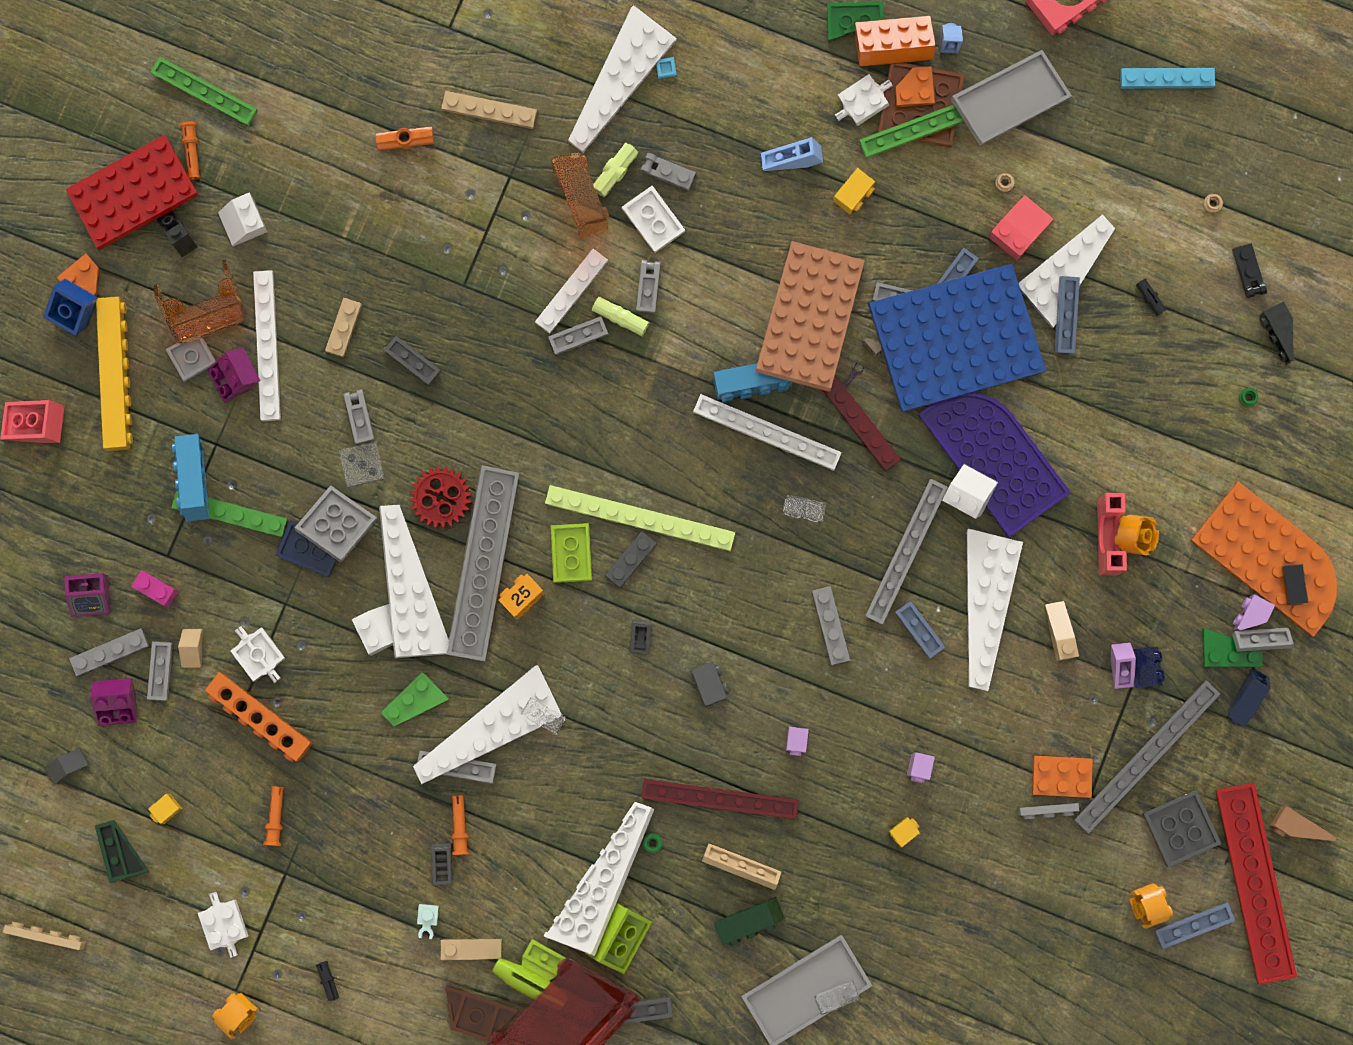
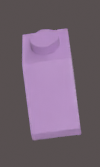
[1110,643,1136,689]

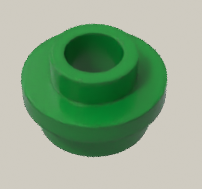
[1239,388,1259,407]
[643,833,662,853]

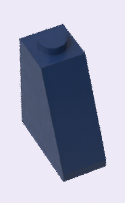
[1228,667,1271,726]

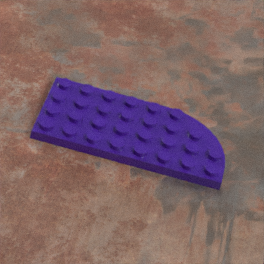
[918,393,1071,538]

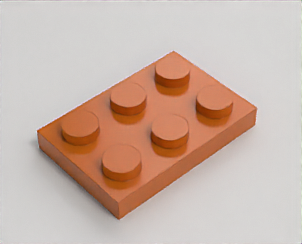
[1032,756,1093,798]

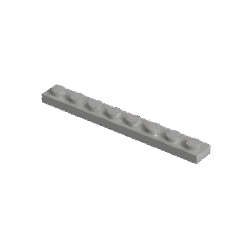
[865,479,948,625]

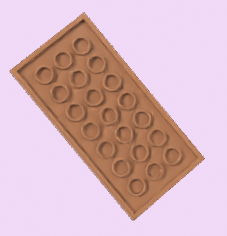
[755,241,865,392]

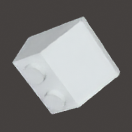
[218,193,268,247]
[942,464,998,519]
[352,604,393,656]

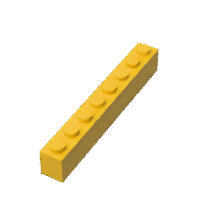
[96,297,133,451]

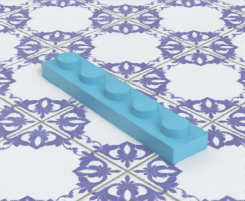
[1120,68,1215,89]

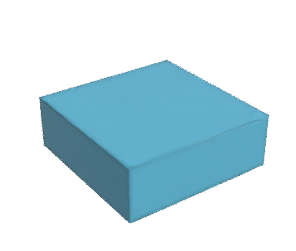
[656,57,677,79]

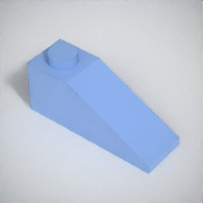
[761,137,823,171]

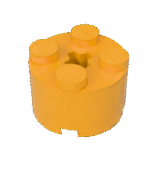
[1115,515,1159,555]
[1130,883,1173,929]
[212,993,259,1039]

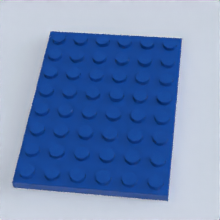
[868,264,1046,413]

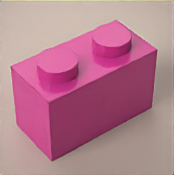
[131,570,179,608]

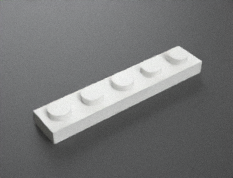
[535,249,608,334]

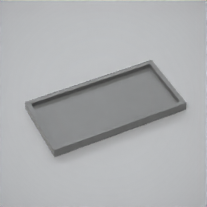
[950,50,1072,146]
[741,934,872,1045]

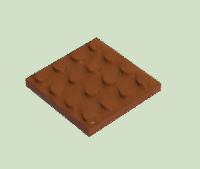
[878,63,965,148]

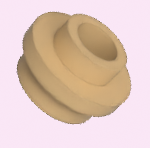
[995,173,1014,192]
[1204,194,1223,213]

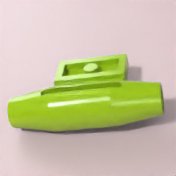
[492,939,568,1010]

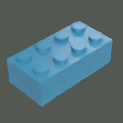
[713,363,793,403]
[172,434,210,522]

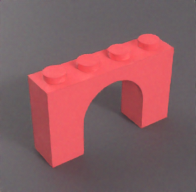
[1025,0,1107,36]
[1097,493,1127,576]

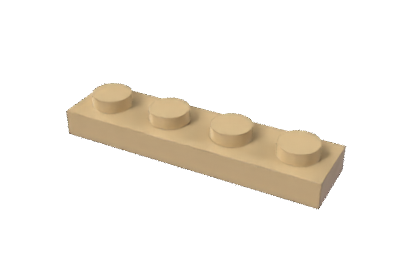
[702,843,781,890]
[3,922,86,950]

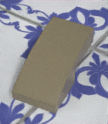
[862,338,885,359]

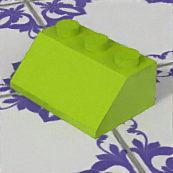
[585,903,652,974]

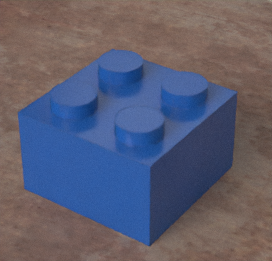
[43,279,98,336]

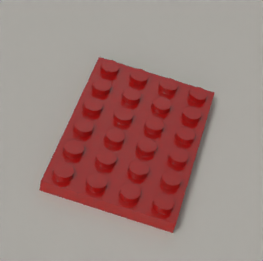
[66,135,199,251]

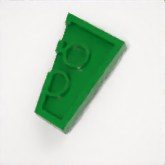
[827,1,884,42]
[1202,628,1263,667]

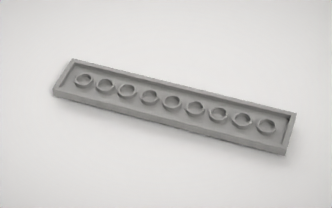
[446,465,519,662]

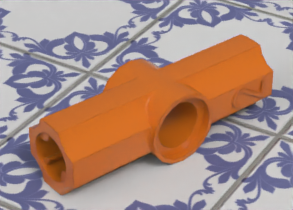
[376,127,434,151]

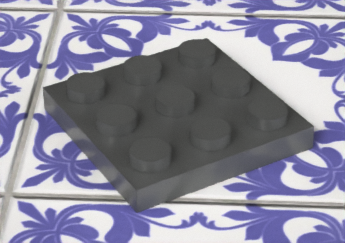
[1142,790,1221,868]

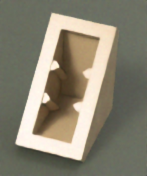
[178,629,203,668]

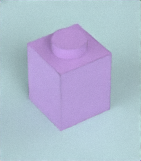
[786,727,809,756]

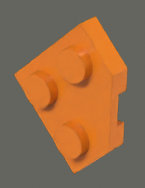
[895,66,935,107]
[57,253,100,296]

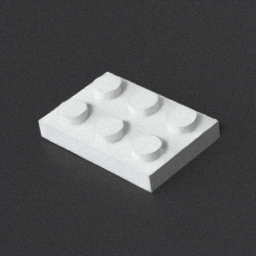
[622,186,685,253]

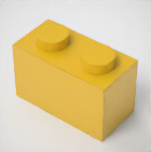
[833,168,875,215]

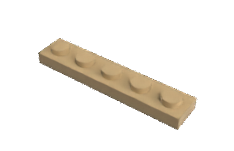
[441,91,537,129]

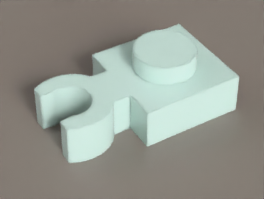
[417,904,439,939]

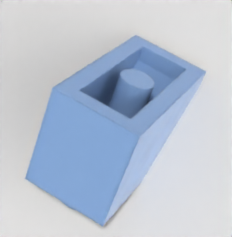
[939,23,963,54]

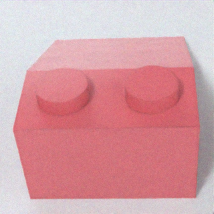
[988,195,1053,261]
[0,400,65,443]

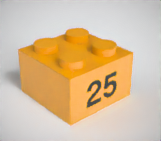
[499,574,545,620]

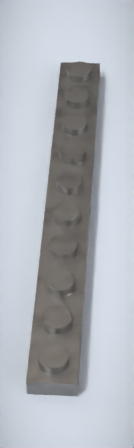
[1074,680,1220,834]

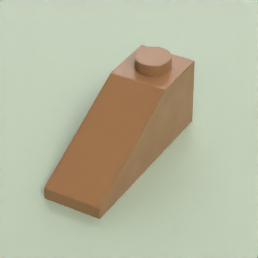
[1270,806,1337,841]

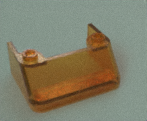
[551,153,609,240]
[154,259,246,344]

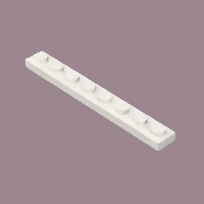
[253,270,281,422]
[693,394,842,471]

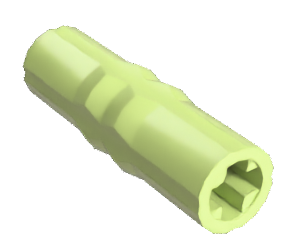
[592,297,649,336]

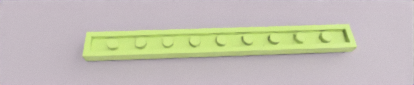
[545,485,735,551]

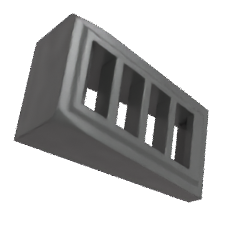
[431,843,452,886]

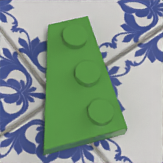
[381,672,450,727]

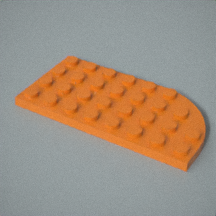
[1190,481,1337,637]

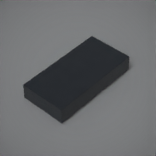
[1282,564,1308,605]

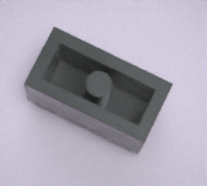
[691,661,729,707]

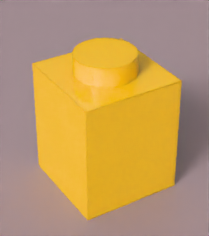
[149,794,183,824]
[888,817,920,847]

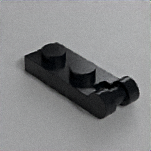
[1232,243,1267,298]

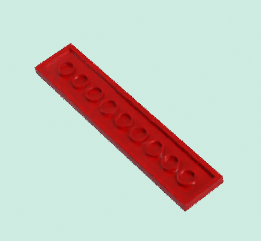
[1215,783,1297,984]

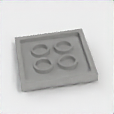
[295,485,377,562]

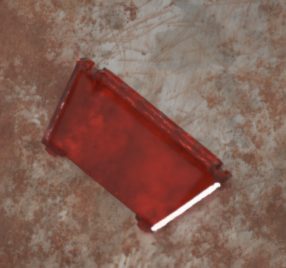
[487,958,641,1045]

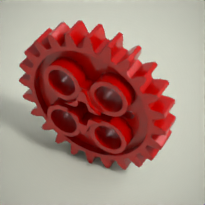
[409,466,472,529]

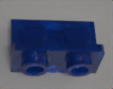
[1133,647,1165,688]

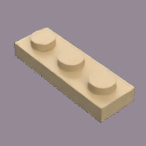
[325,298,362,358]

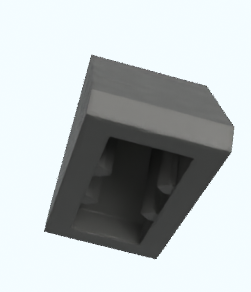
[630,620,652,654]
[45,748,89,785]

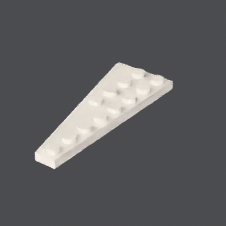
[568,5,676,153]
[379,505,449,658]
[966,529,1023,691]
[413,665,562,784]
[544,802,654,956]

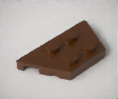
[445,985,518,1042]

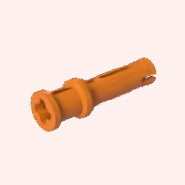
[180,121,200,180]
[263,786,284,846]
[451,796,470,856]

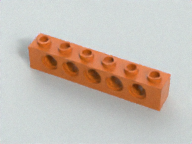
[205,672,313,762]

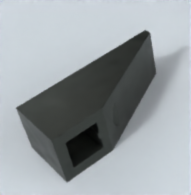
[156,210,198,257]
[1259,301,1294,365]

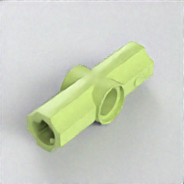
[592,143,638,197]

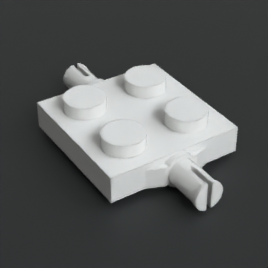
[835,74,893,126]
[231,626,285,683]
[198,892,248,958]

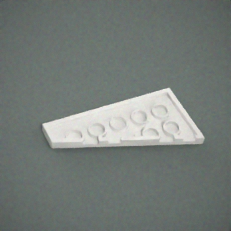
[1019,215,1115,329]

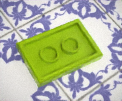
[551,523,592,583]

